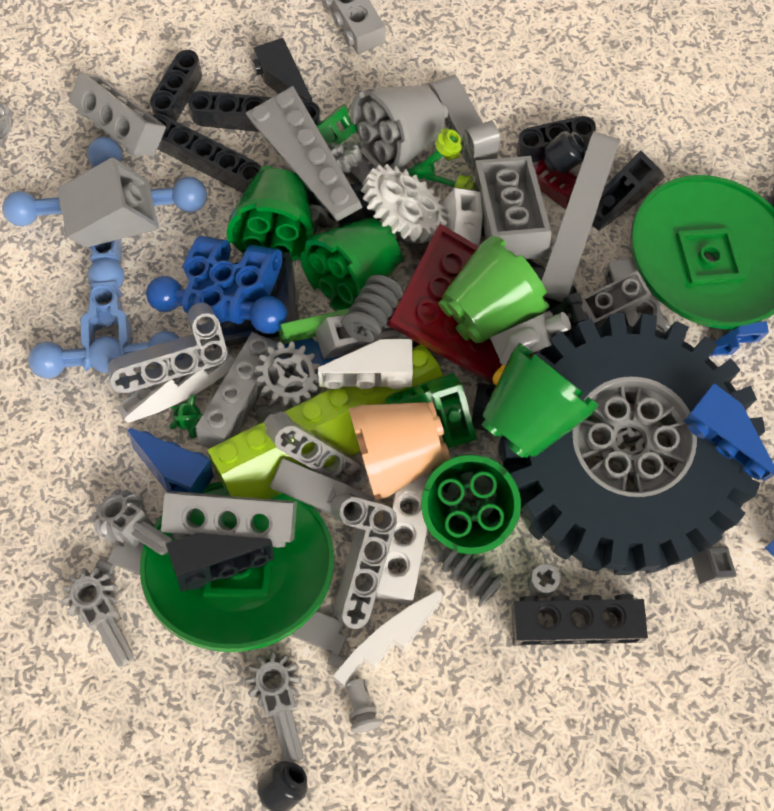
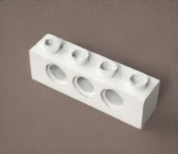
[375,476,429,606]

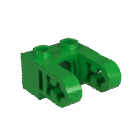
[385,373,477,449]

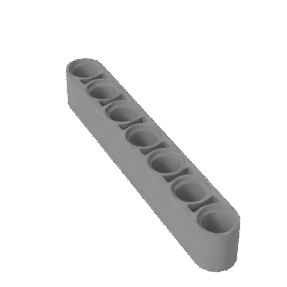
[541,131,620,303]

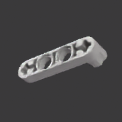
[264,411,367,488]

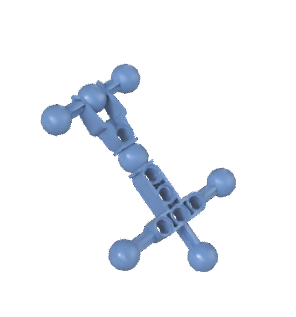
[2,136,207,379]

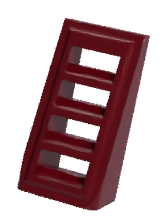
[534,159,577,209]

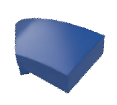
[710,321,769,356]

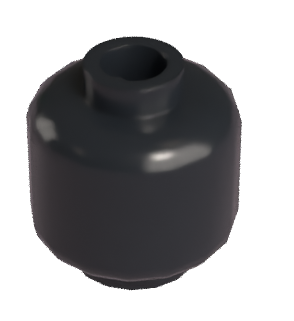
[544,131,587,173]
[257,761,308,811]

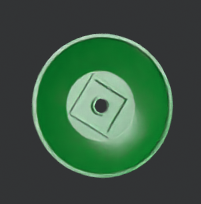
[630,175,774,329]
[140,481,334,652]

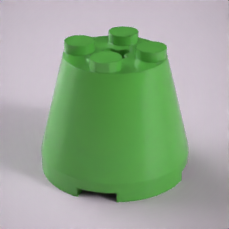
[438,236,550,343]

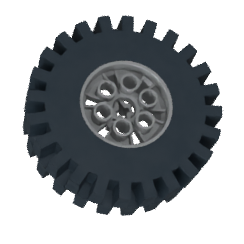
[498,313,765,575]

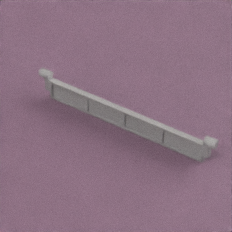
[95,542,347,669]

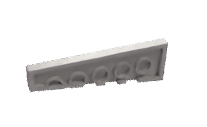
[246,86,363,222]

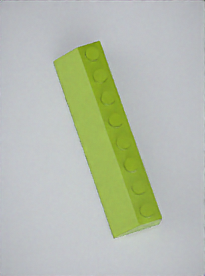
[207,344,443,499]

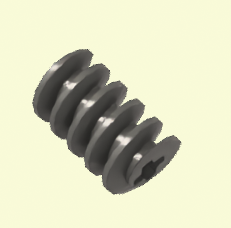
[343,275,404,343]
[434,547,504,608]

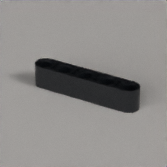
[188,91,321,132]
[153,114,261,193]

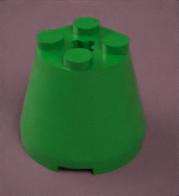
[226,166,315,261]
[300,218,404,311]
[481,343,599,458]
[421,454,521,554]

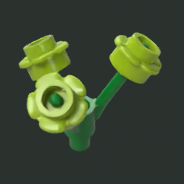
[407,128,476,191]

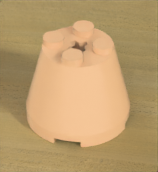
[349,402,450,501]

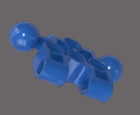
[146,235,288,334]

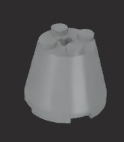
[350,84,448,169]

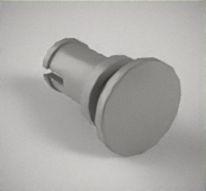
[346,679,383,733]

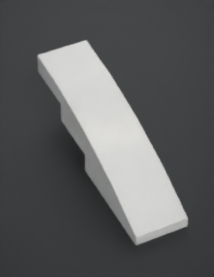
[116,352,235,423]
[333,591,443,688]

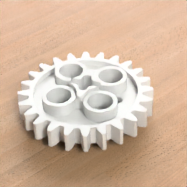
[361,164,448,243]

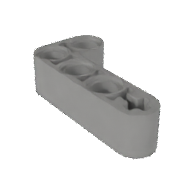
[429,74,500,169]
[107,303,227,393]
[331,494,397,629]

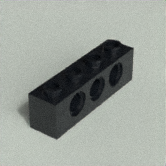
[511,594,648,646]

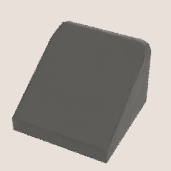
[692,546,737,584]

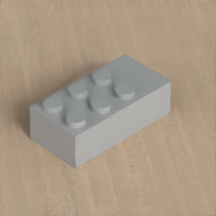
[475,156,552,259]

